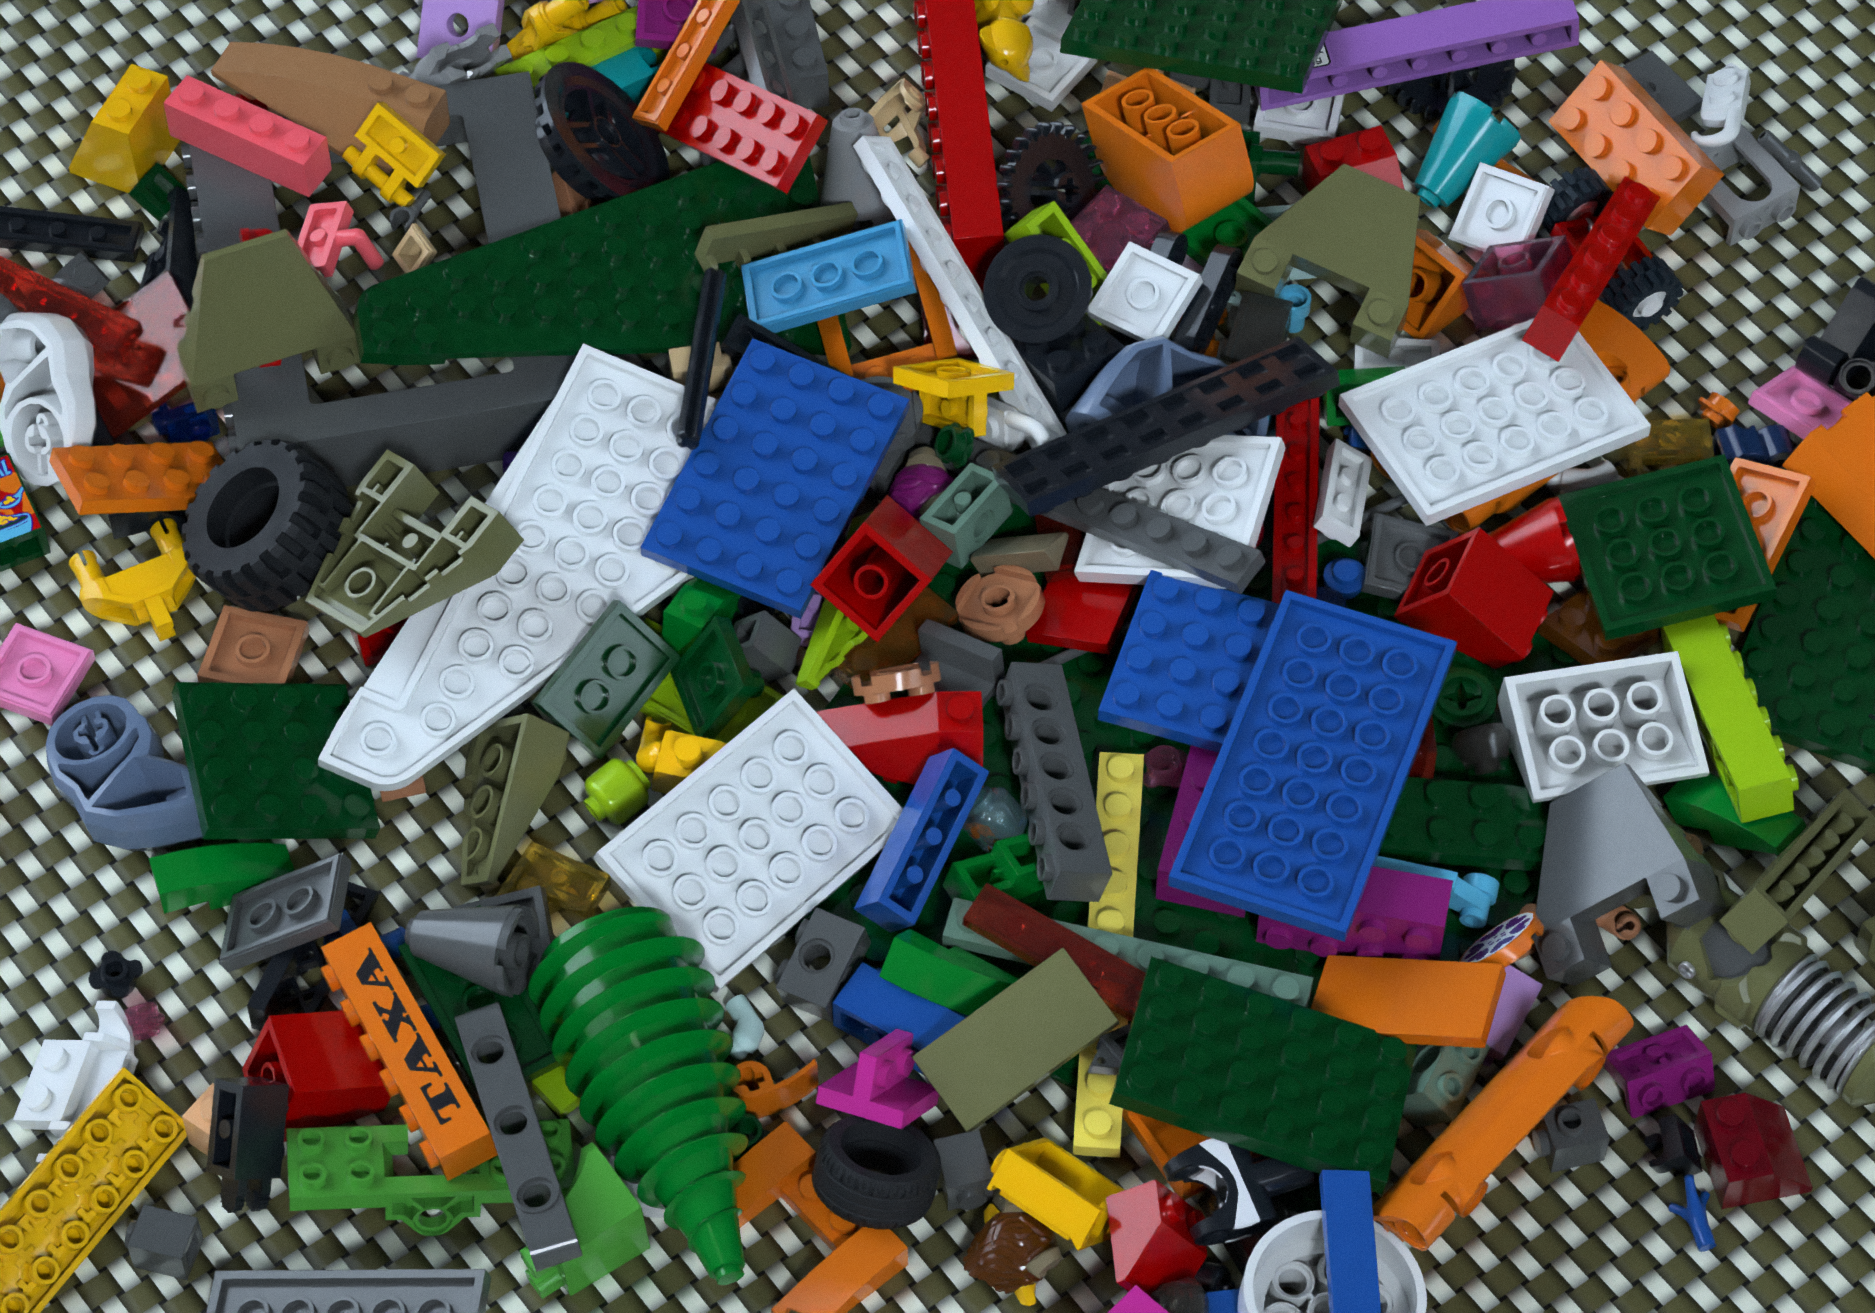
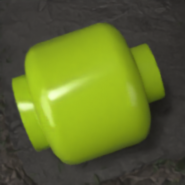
[583,758,651,825]

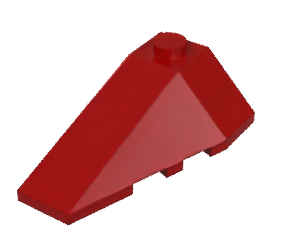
[815,691,983,795]

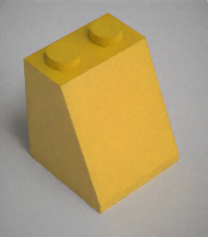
[69,64,180,193]

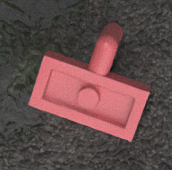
[297,201,384,277]

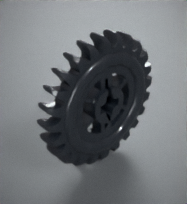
[1388,59,1516,121]
[997,121,1108,242]

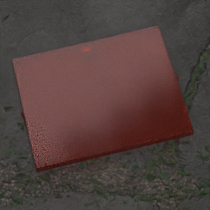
[84,270,191,438]

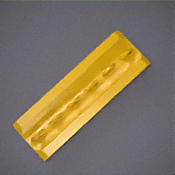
[0,1067,187,1313]

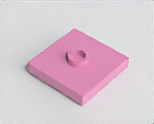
[1748,365,1852,440]
[0,623,96,726]

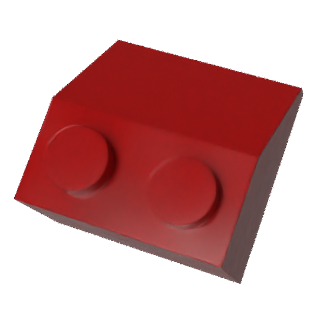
[1302,125,1405,192]
[1106,1179,1207,1313]

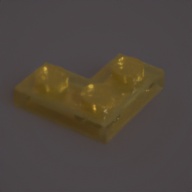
[496,841,611,918]

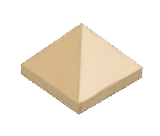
[392,223,437,273]

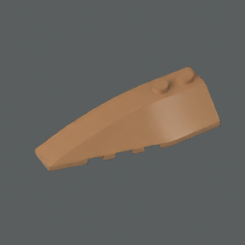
[211,42,450,174]

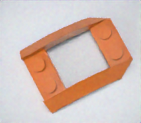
[817,241,958,394]

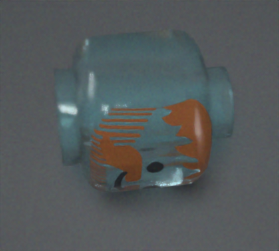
[963,786,1029,853]

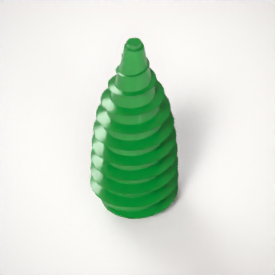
[528,906,748,1285]

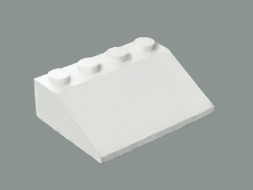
[1497,651,1710,803]

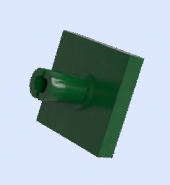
[670,616,764,740]

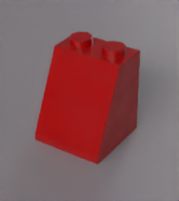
[810,495,953,642]
[1394,527,1554,669]
[242,1010,391,1142]

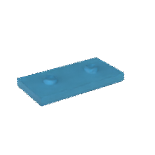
[741,219,917,333]

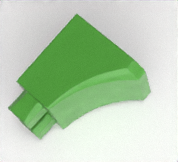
[519,1142,651,1299]

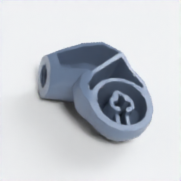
[1065,335,1269,436]
[46,695,203,852]

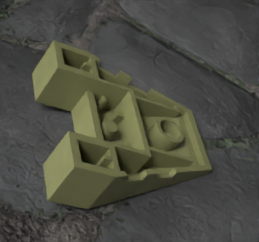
[1235,164,1420,359]
[177,229,360,413]
[305,449,524,638]

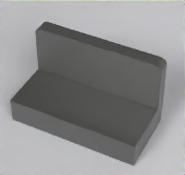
[914,618,1005,708]

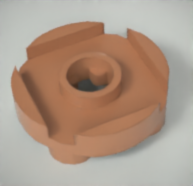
[955,565,1045,645]
[851,661,942,704]

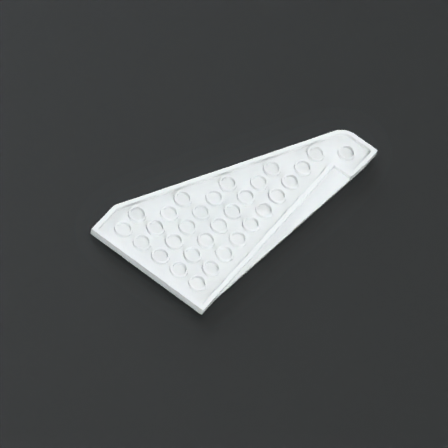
[318,344,719,791]

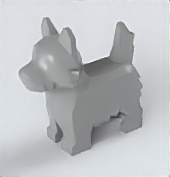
[399,23,512,86]

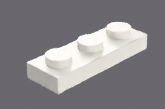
[1313,438,1372,547]

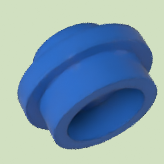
[1323,558,1365,600]

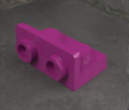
[1604,1025,1715,1118]

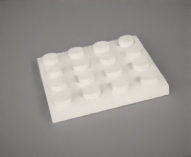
[1074,435,1286,589]

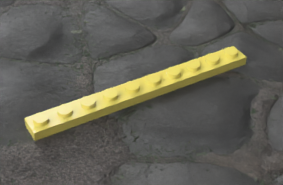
[1073,752,1144,1158]

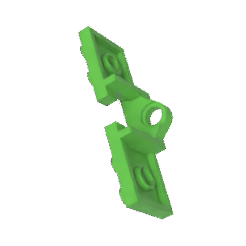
[286,1119,575,1236]

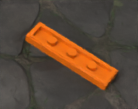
[632,0,740,131]

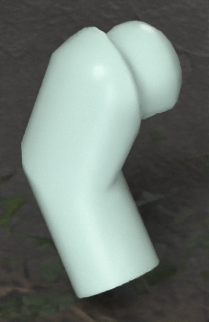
[725,994,764,1060]

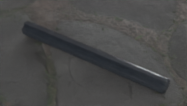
[676,267,727,450]

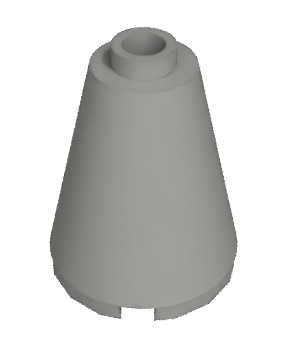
[820,108,895,228]

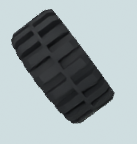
[182,439,351,612]

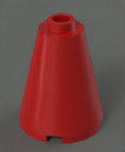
[1488,496,1583,584]

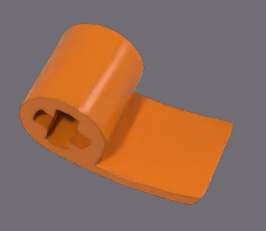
[731,1058,818,1119]

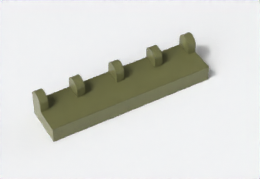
[694,202,858,273]

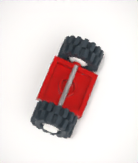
[1541,166,1684,331]

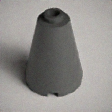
[405,905,540,997]

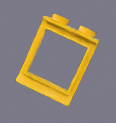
[986,1137,1124,1251]

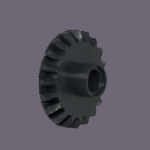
[983,234,1093,344]

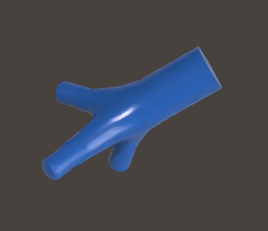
[1668,1174,1716,1252]

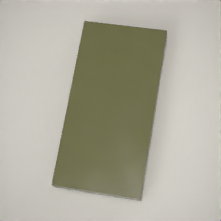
[912,948,1119,1132]

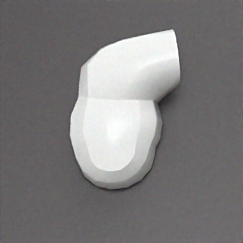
[0,312,97,486]

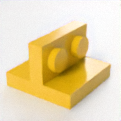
[893,358,1014,437]

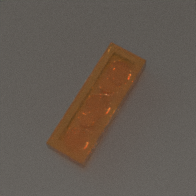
[834,587,958,699]

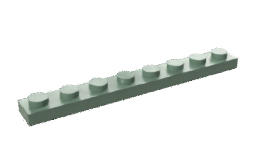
[942,897,1313,1007]

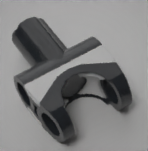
[1163,1138,1315,1246]

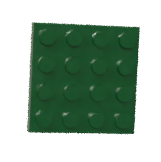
[1557,454,1777,641]
[171,682,380,839]

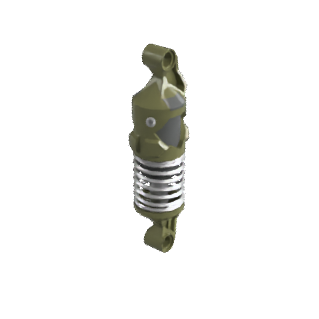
[1624,868,1875,1108]

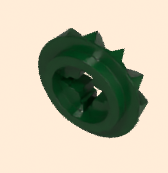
[1431,668,1497,733]

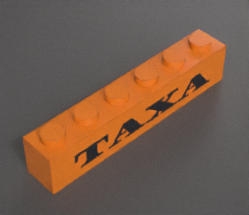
[320,922,498,1181]

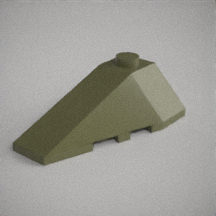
[461,713,570,888]

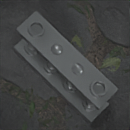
[701,0,795,166]

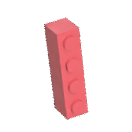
[164,75,332,197]

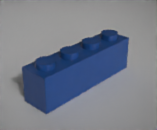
[854,748,989,933]
[832,962,968,1076]

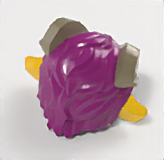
[888,447,955,522]

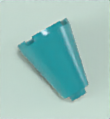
[1414,91,1522,209]

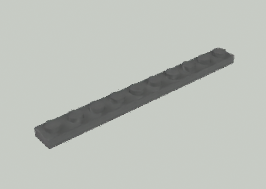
[909,423,1265,594]

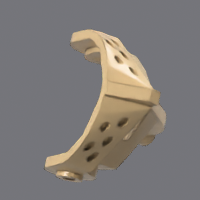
[867,78,931,168]

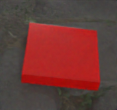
[1026,567,1139,655]

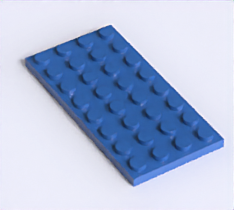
[1168,590,1457,942]

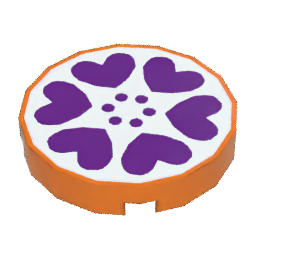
[1459,911,1544,968]

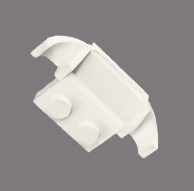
[13,1001,139,1163]

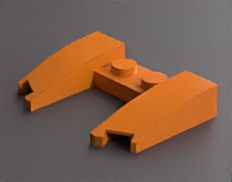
[733,1121,908,1313]

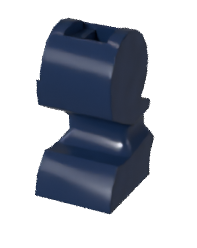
[1708,424,1795,470]

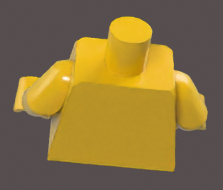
[636,716,727,794]

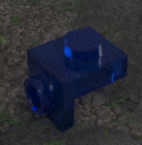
[150,393,221,443]

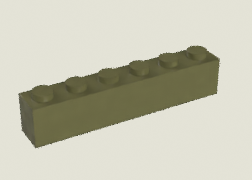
[1719,788,1875,955]

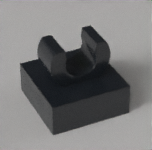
[1644,1114,1703,1176]

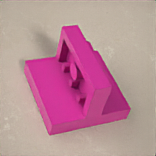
[816,1029,939,1129]

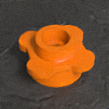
[1697,392,1740,429]

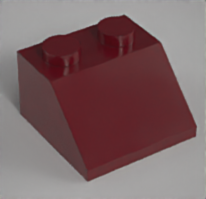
[1693,1092,1813,1210]

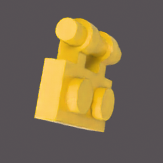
[342,102,446,207]

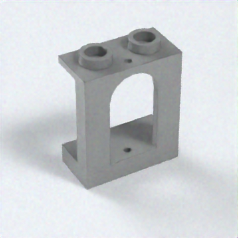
[1697,124,1800,247]

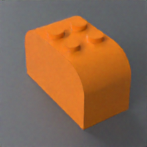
[1081,67,1254,233]

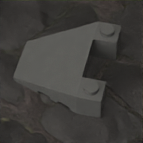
[1533,763,1727,986]

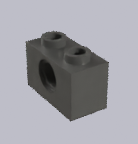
[775,907,871,1022]

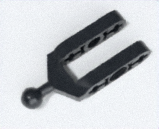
[1116,229,1243,355]

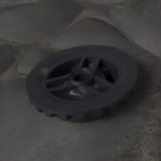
[534,62,670,204]

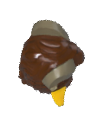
[963,1199,1063,1306]

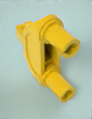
[506,0,628,61]
[69,518,196,641]

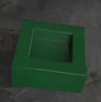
[128,163,188,221]

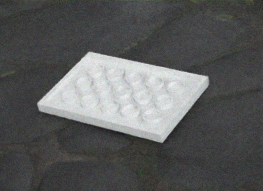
[1338,318,1651,526]
[594,688,903,993]

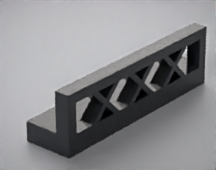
[247,858,378,1031]

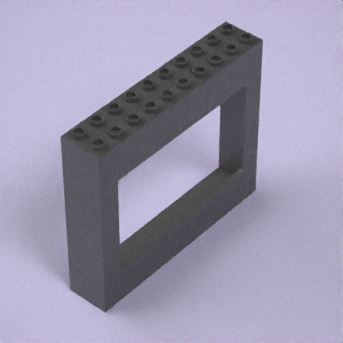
[181,71,577,487]

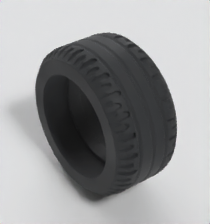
[812,1115,941,1229]

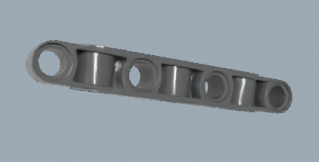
[454,1002,583,1272]

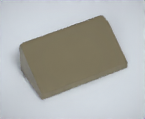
[970,532,1069,577]

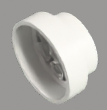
[1237,1210,1427,1313]

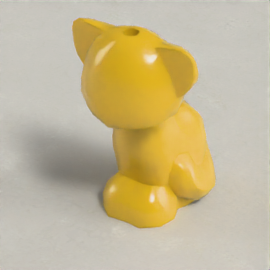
[974,0,1034,82]

